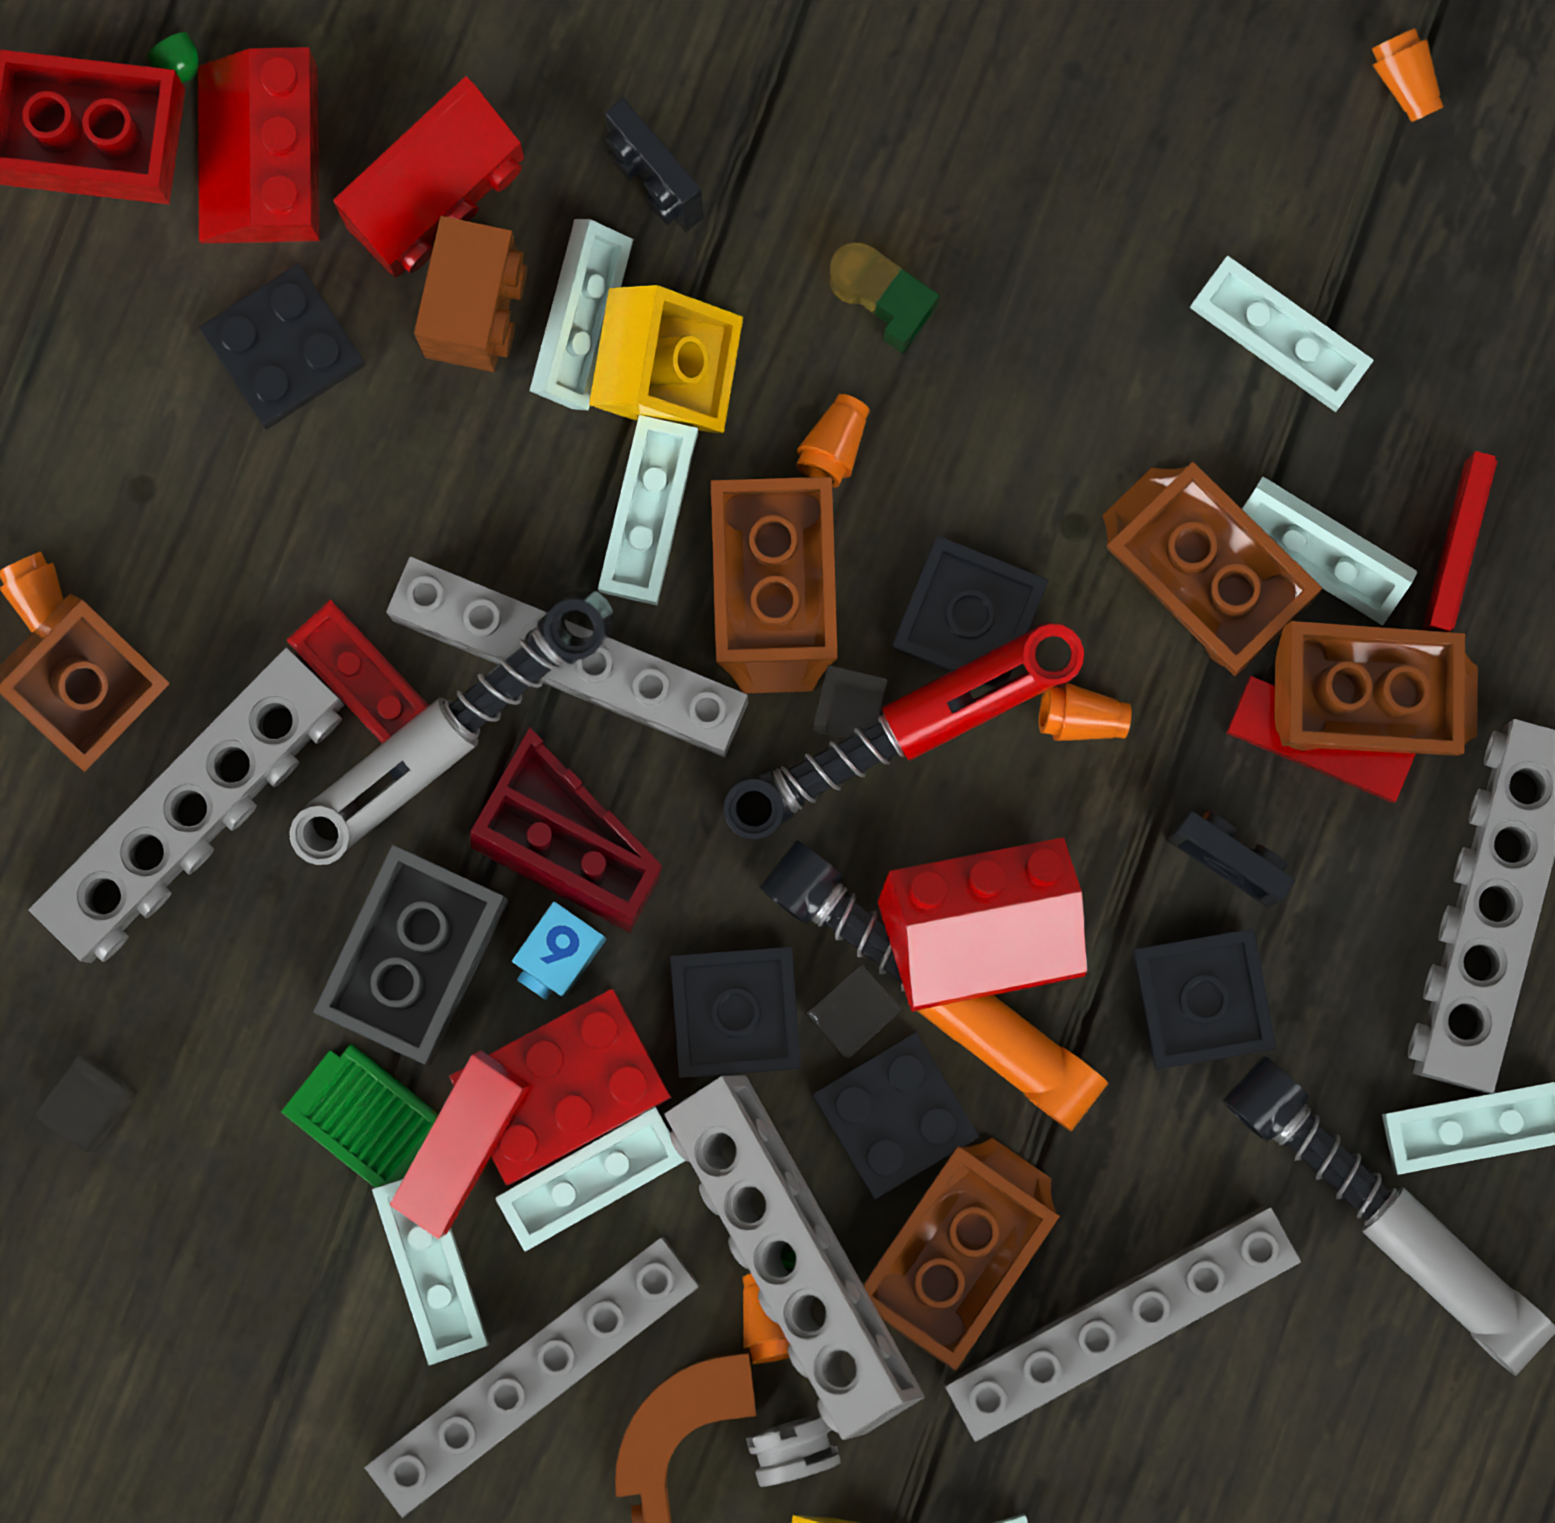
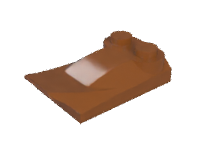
[1102,462,1322,676]
[711,477,838,694]
[1274,621,1478,756]
[863,1138,1060,1370]

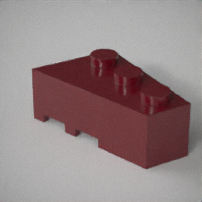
[470,727,662,933]

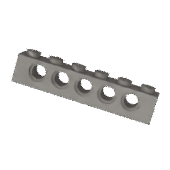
[386,557,748,758]
[28,648,345,964]
[1408,719,1555,1093]
[664,1075,925,1440]
[942,1206,1301,1442]
[365,1236,700,1517]

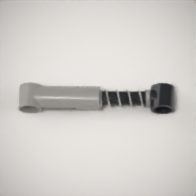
[289,588,614,865]
[1222,1056,1555,1376]

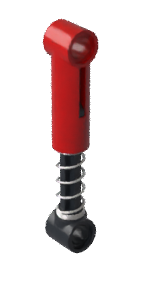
[723,622,1084,840]

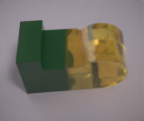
[829,243,940,354]

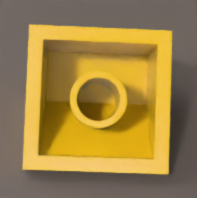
[589,285,743,433]

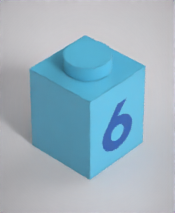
[512,901,607,1000]

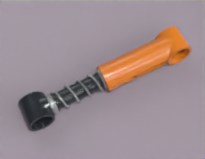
[759,840,1109,1132]

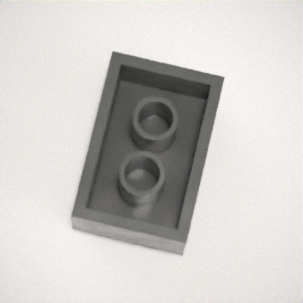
[313,845,509,1066]

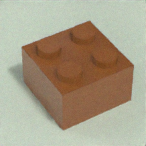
[414,216,528,373]
[0,593,170,772]

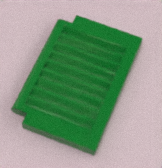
[281,1043,439,1188]

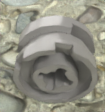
[746,1414,841,1487]

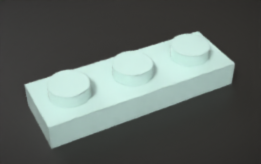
[530,219,633,410]
[1190,255,1374,412]
[598,415,698,605]
[1242,477,1418,625]
[1382,1082,1555,1174]
[495,1107,686,1251]
[372,1179,489,1365]

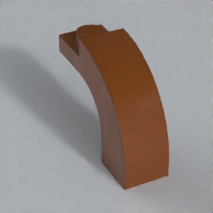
[615,1350,757,1523]

